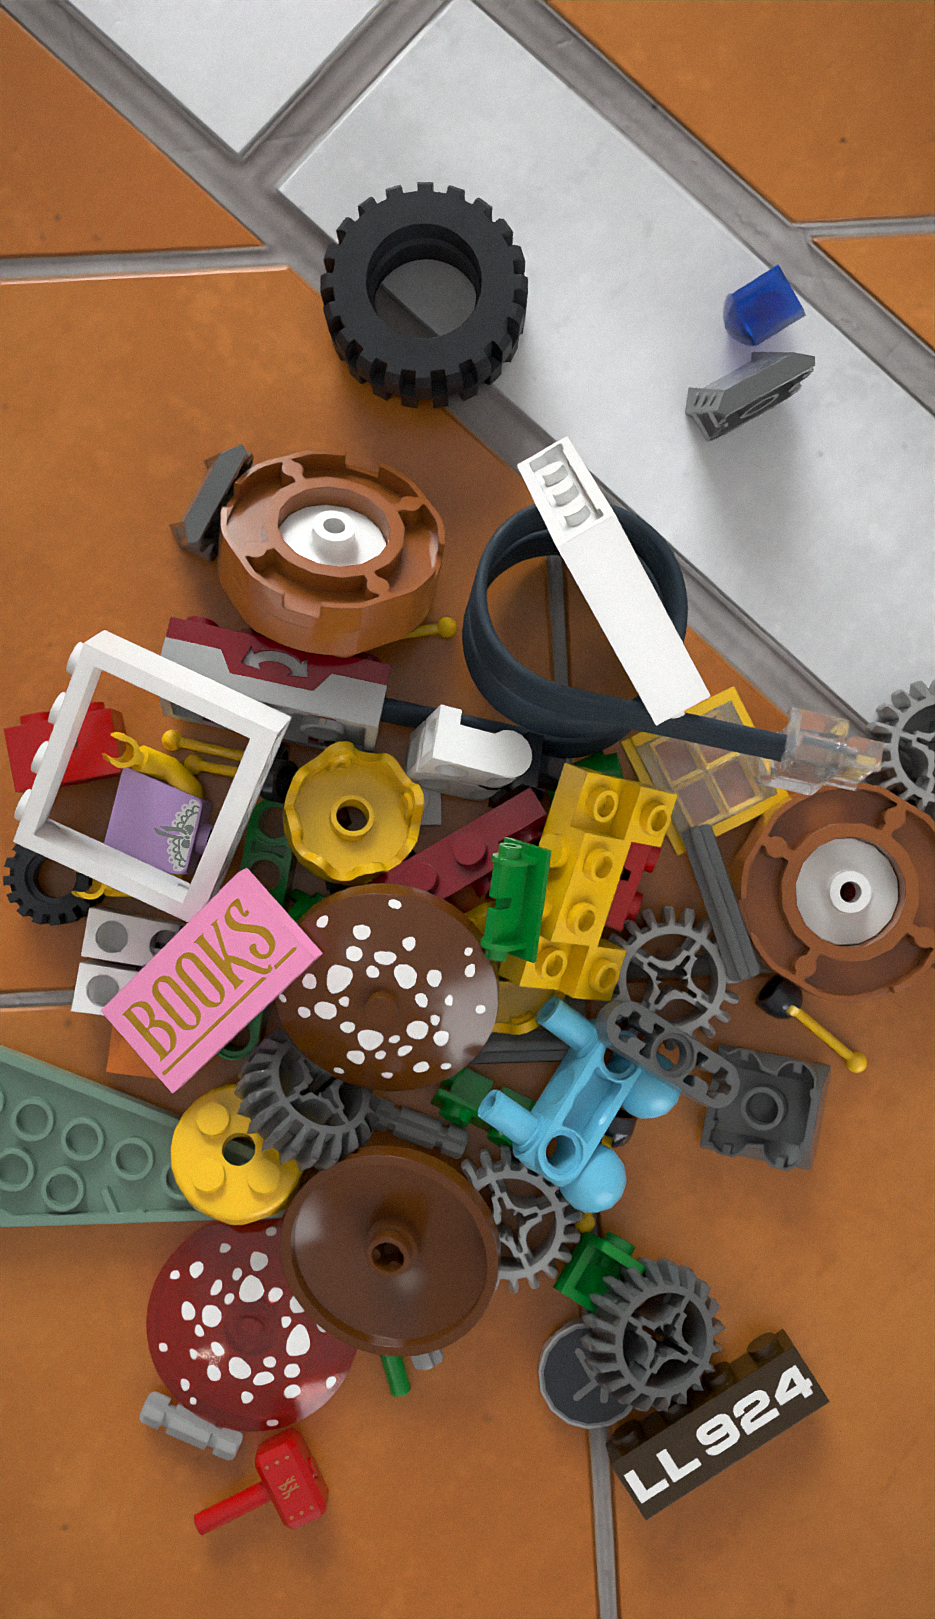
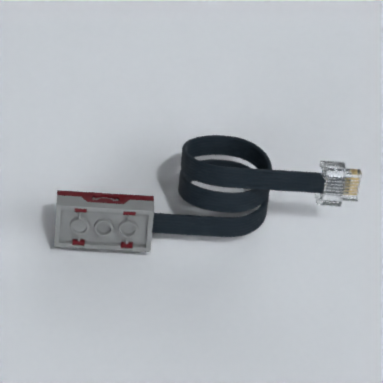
[159,504,884,795]

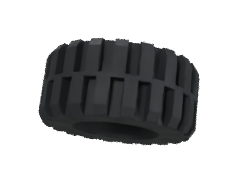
[320,182,528,408]

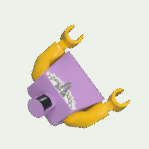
[71,732,215,900]

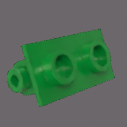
[480,837,552,963]
[430,1067,536,1151]

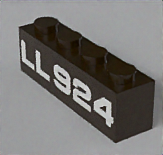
[606,1329,830,1520]

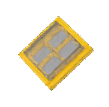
[620,686,789,856]

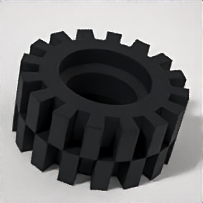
[3,833,106,926]

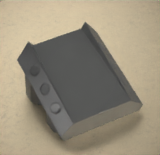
[685,352,815,442]
[169,444,255,563]
[700,1043,831,1171]

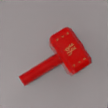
[194,1428,329,1536]

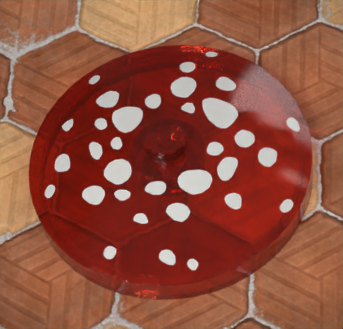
[146,1215,357,1432]

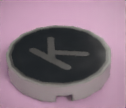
[537,1317,633,1429]

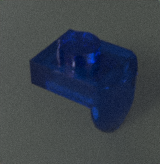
[723,264,806,346]

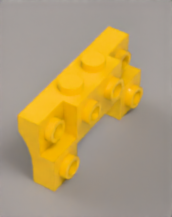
[498,763,678,1001]

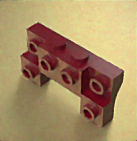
[365,787,548,914]

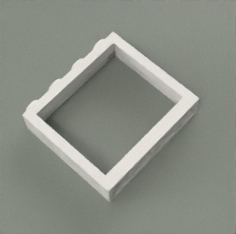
[517,436,711,726]
[13,630,292,922]

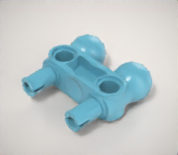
[477,996,680,1213]

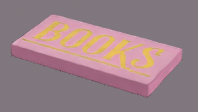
[100,868,323,1094]

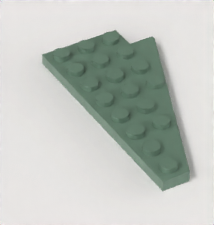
[0,1044,286,1228]

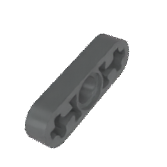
[596,1000,740,1108]

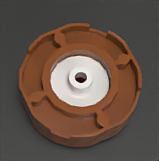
[218,450,445,658]
[730,782,935,1003]

